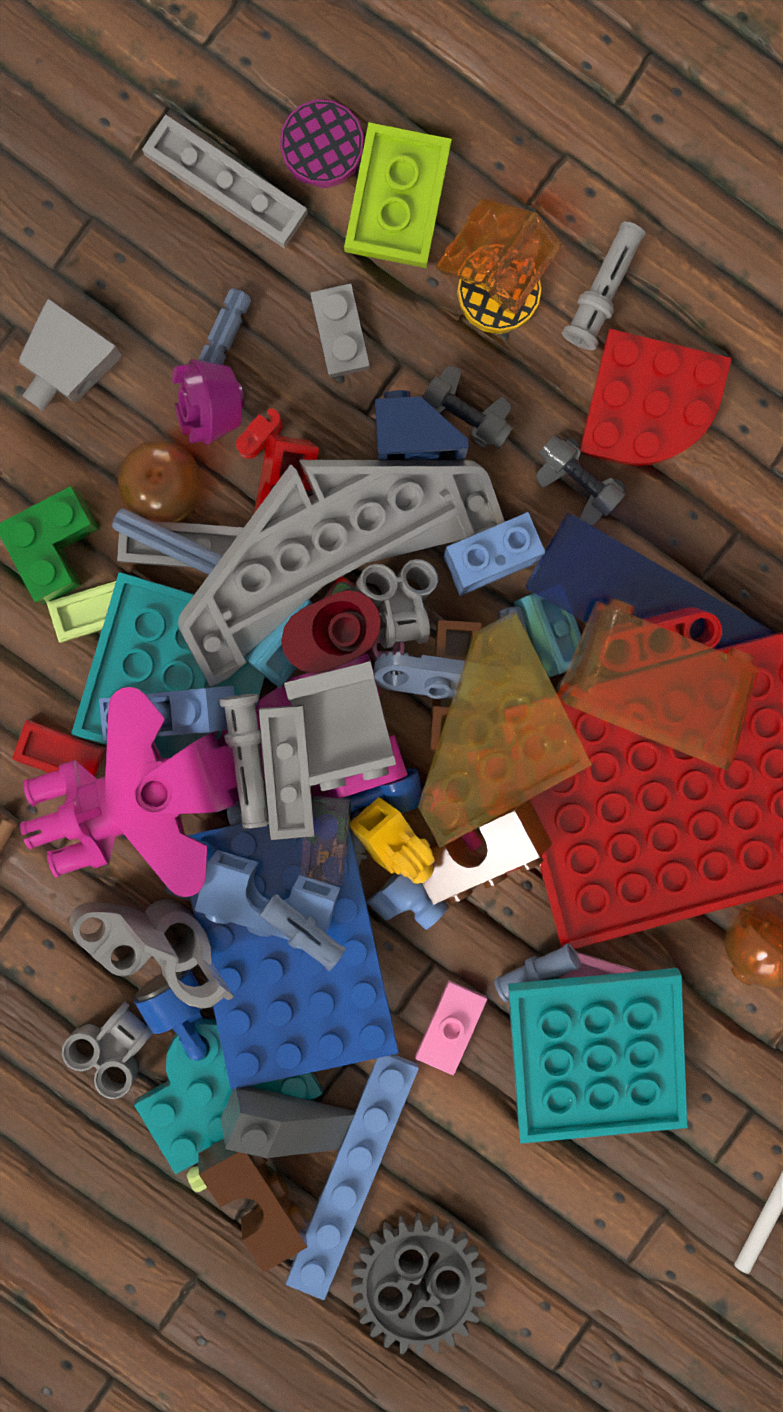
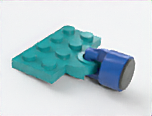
[134,969,322,1175]

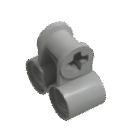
[351,559,438,648]
[62,1001,153,1099]

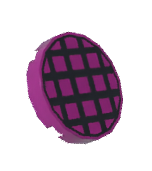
[280,99,364,188]

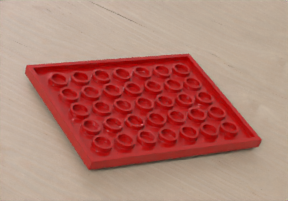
[498,632,783,949]

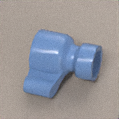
[367,873,449,930]

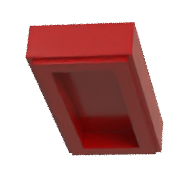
[12,720,107,778]

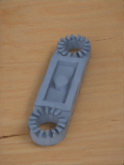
[374,651,542,706]

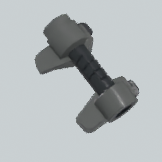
[422,366,513,449]
[536,435,626,526]

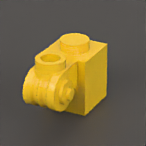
[349,797,435,884]

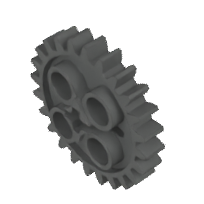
[351,1213,487,1356]

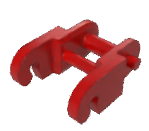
[236,408,283,459]

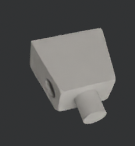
[19,299,122,411]

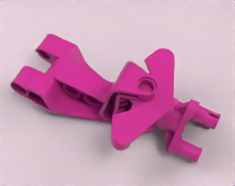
[20,653,408,897]

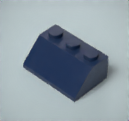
[375,390,469,460]

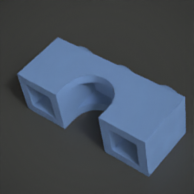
[195,850,341,949]

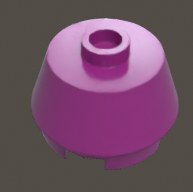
[172,359,244,445]

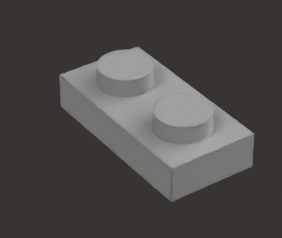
[310,284,370,378]

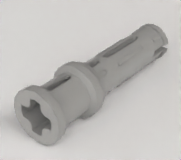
[561,221,646,350]
[219,694,269,828]

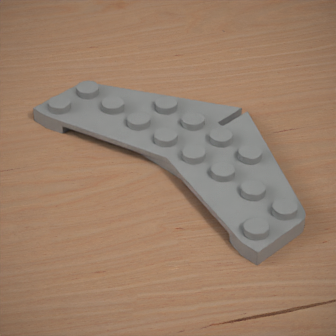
[178,460,505,687]

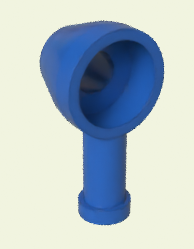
[343,768,421,814]

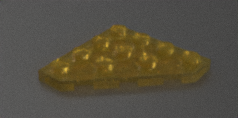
[418,612,592,848]

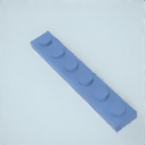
[286,1055,419,1300]

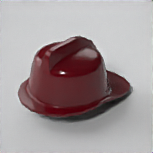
[281,590,381,673]

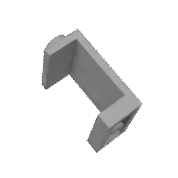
[284,662,396,791]

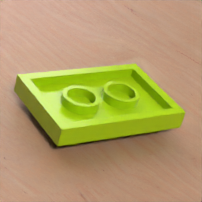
[344,122,452,268]

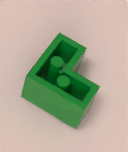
[0,486,100,605]

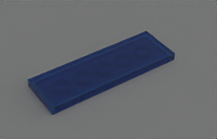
[524,513,776,665]

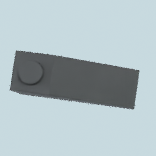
[221,1086,354,1158]

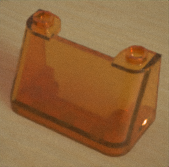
[556,598,759,771]

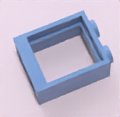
[443,512,546,597]

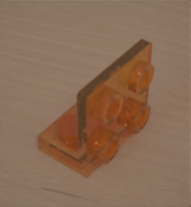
[437,199,563,315]

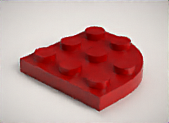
[579,329,732,466]

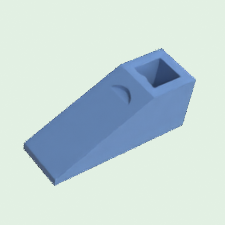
[99,686,235,741]

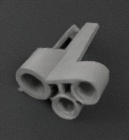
[70,899,234,1008]

